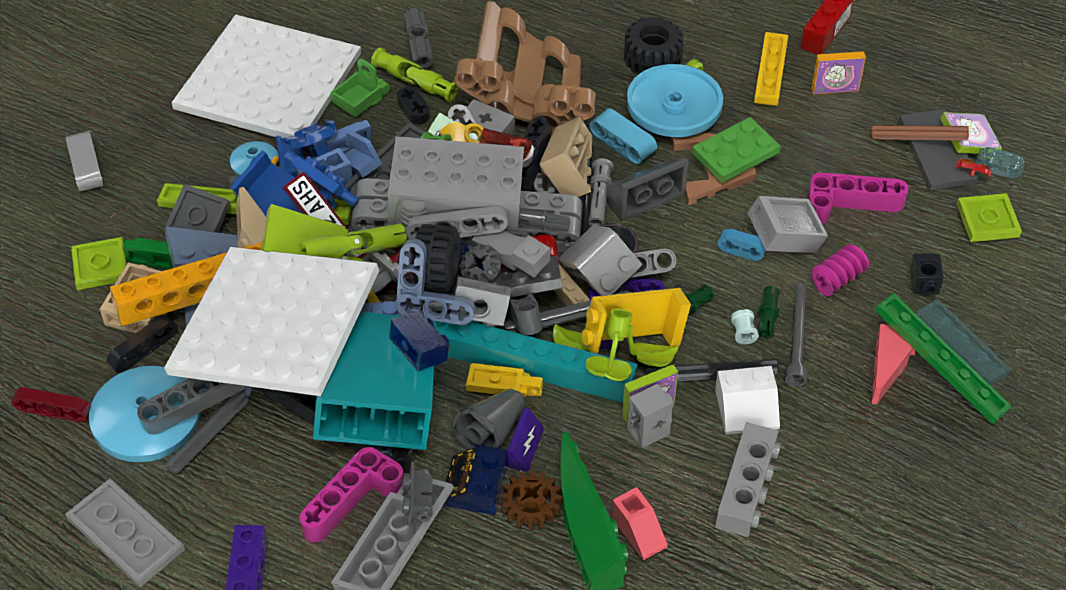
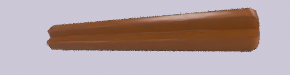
[871,125,969,141]

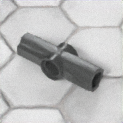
[404,8,433,69]

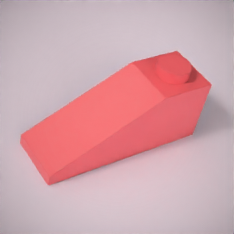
[871,324,916,404]

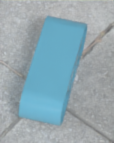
[589,108,657,164]

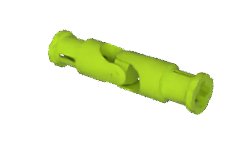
[371,47,459,103]

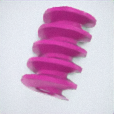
[812,244,870,296]

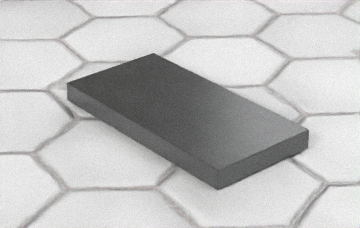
[899,109,978,191]

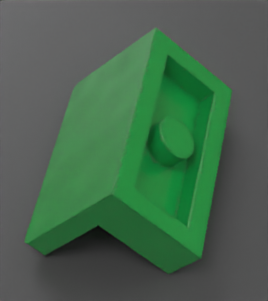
[122,238,173,270]

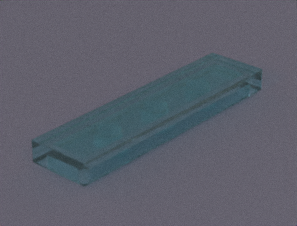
[917,299,1011,385]

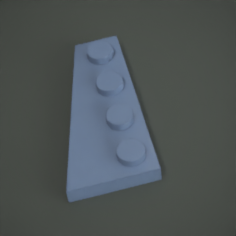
[165,226,238,268]

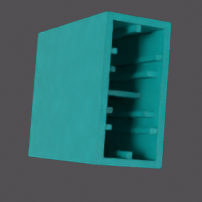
[313,311,436,450]

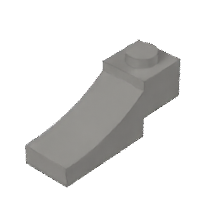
[472,231,550,278]

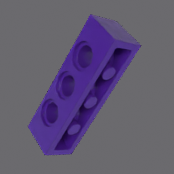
[225,525,268,590]

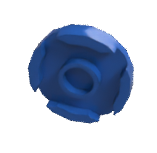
[288,120,338,159]

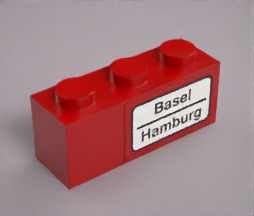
[801,0,853,55]

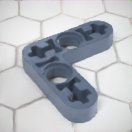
[396,239,476,325]

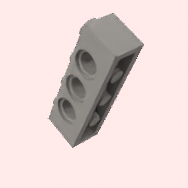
[715,422,781,538]

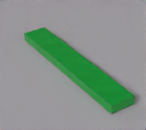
[874,293,1012,424]

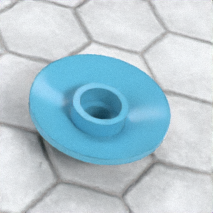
[230,141,279,176]

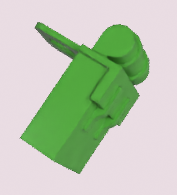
[331,58,390,117]

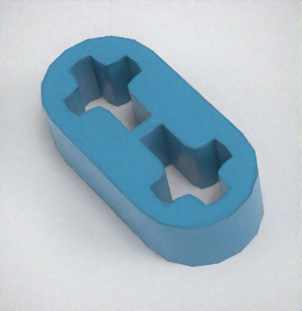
[717,229,766,261]

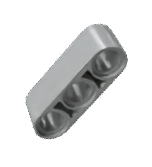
[65,131,104,192]
[629,249,676,278]

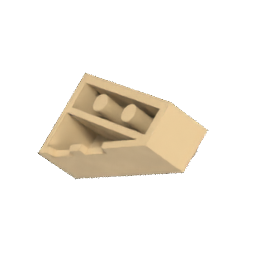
[540,116,592,197]

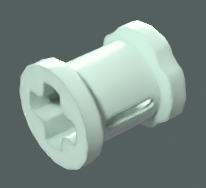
[731,309,759,345]

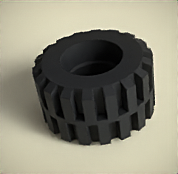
[624,17,683,74]
[411,224,461,293]

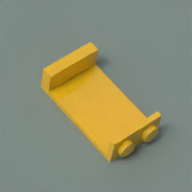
[582,288,691,354]

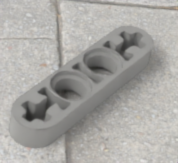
[407,206,508,239]

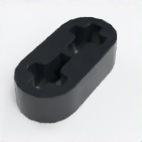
[397,86,430,125]

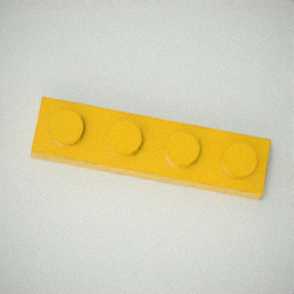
[754,32,788,106]

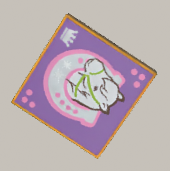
[811,52,866,95]

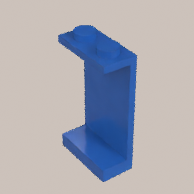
[230,150,337,217]

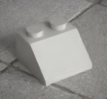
[715,366,780,435]

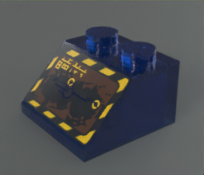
[443,445,507,515]

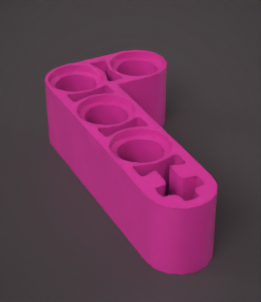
[808,173,909,224]
[300,447,404,543]

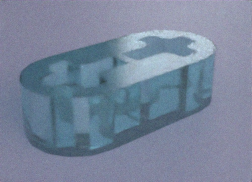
[976,147,1025,178]

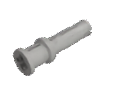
[589,158,614,226]

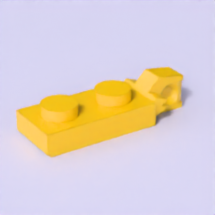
[466,363,543,397]

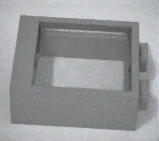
[748,196,828,253]

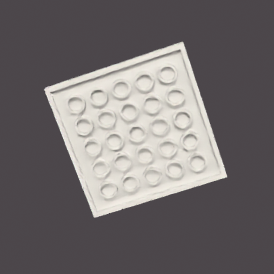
[172,15,361,139]
[164,247,379,396]

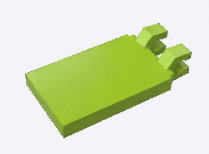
[261,204,365,262]

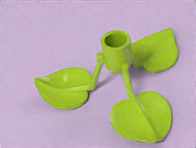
[552,308,679,381]

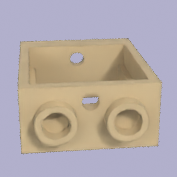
[100,262,167,333]

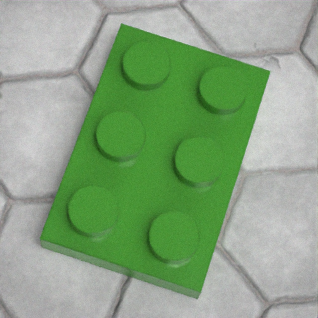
[692,117,781,183]

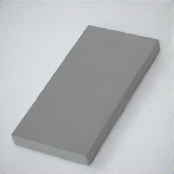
[65,478,185,587]

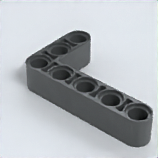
[137,378,249,434]

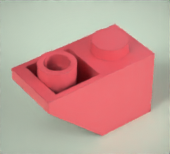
[611,487,668,561]

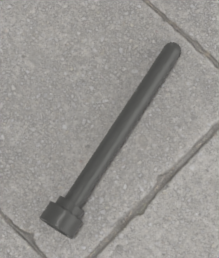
[785,282,807,387]

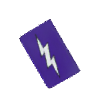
[507,408,544,472]

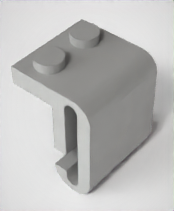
[559,225,643,296]

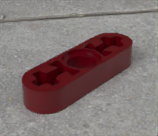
[11,387,91,422]

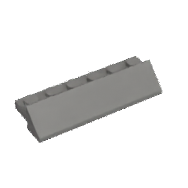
[331,478,454,590]

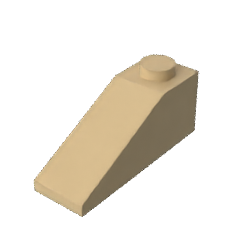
[236,187,266,248]

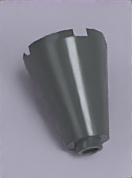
[452,389,525,458]

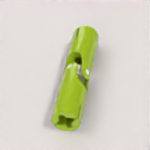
[299,223,407,259]

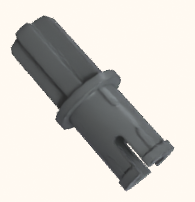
[518,207,570,231]

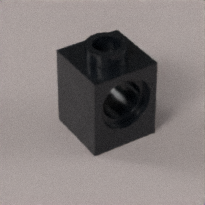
[910,253,944,295]

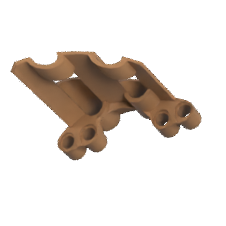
[454,1,596,136]

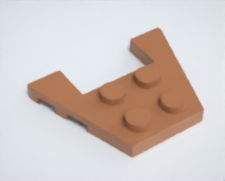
[670,132,756,205]

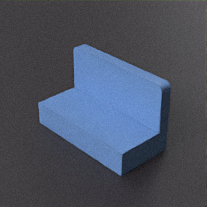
[325,120,372,154]
[345,130,382,178]

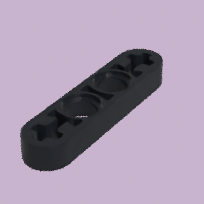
[521,116,552,192]

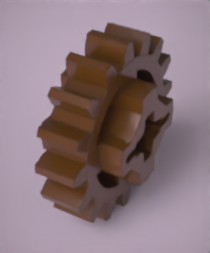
[501,470,563,530]

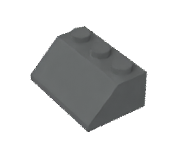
[606,158,688,222]

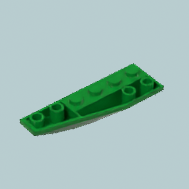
[560,432,629,590]

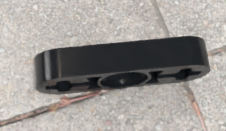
[107,315,177,373]

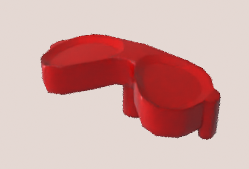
[956,159,992,178]

